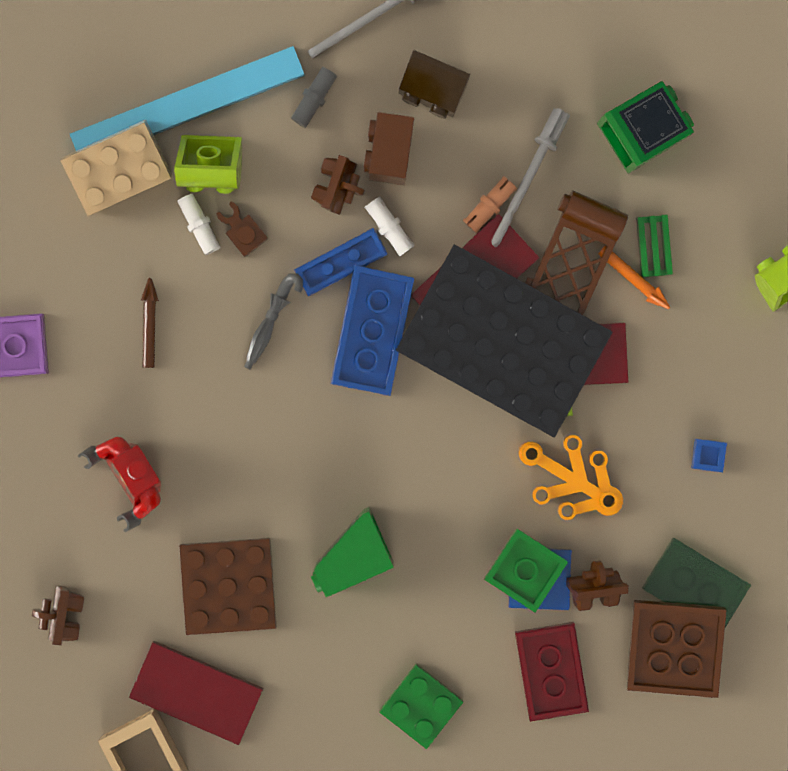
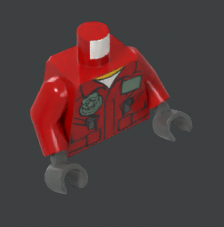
[78,437,161,532]

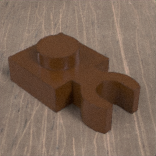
[216,201,268,257]

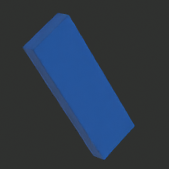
[294,228,388,297]

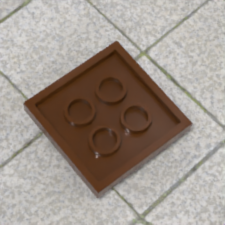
[179,538,277,635]
[627,600,727,698]

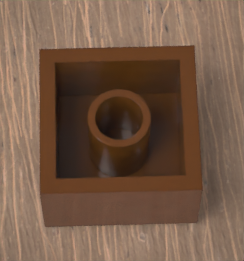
[364,112,414,186]

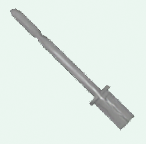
[308,0,415,58]
[492,108,570,247]

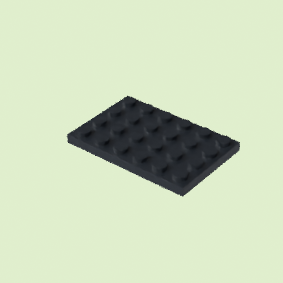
[395,244,613,438]

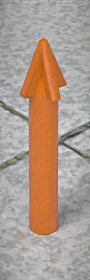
[598,245,670,309]

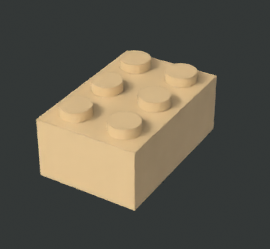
[60,120,172,216]

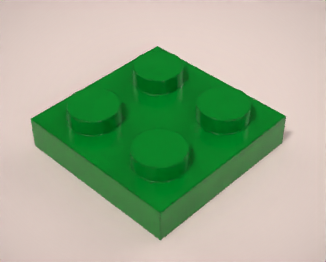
[484,528,568,613]
[379,664,463,749]

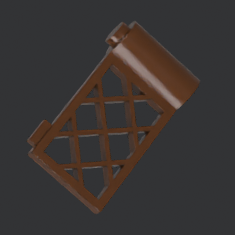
[525,190,628,315]

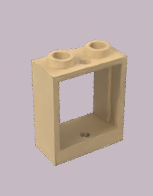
[98,709,189,771]

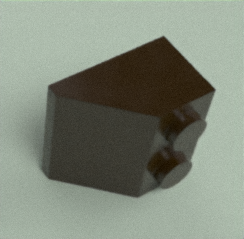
[398,50,470,119]

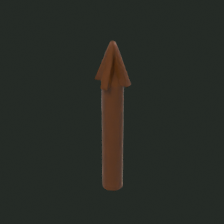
[140,278,159,368]

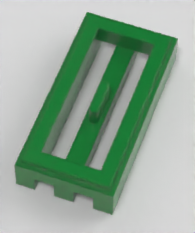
[636,214,673,277]

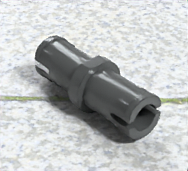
[291,67,337,128]

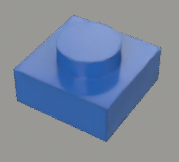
[691,439,727,473]

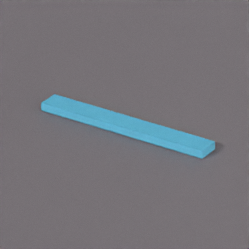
[70,46,305,151]

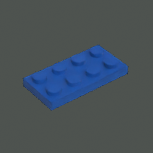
[330,265,414,396]

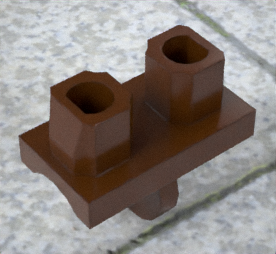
[311,155,365,215]
[566,560,629,611]
[32,586,84,646]

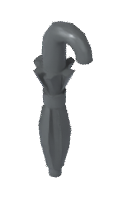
[244,273,303,370]

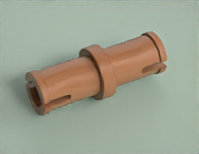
[463,176,517,233]

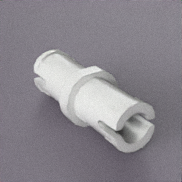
[177,193,221,255]
[364,196,414,256]

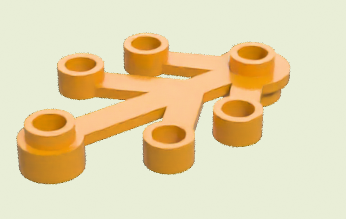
[518,435,623,520]

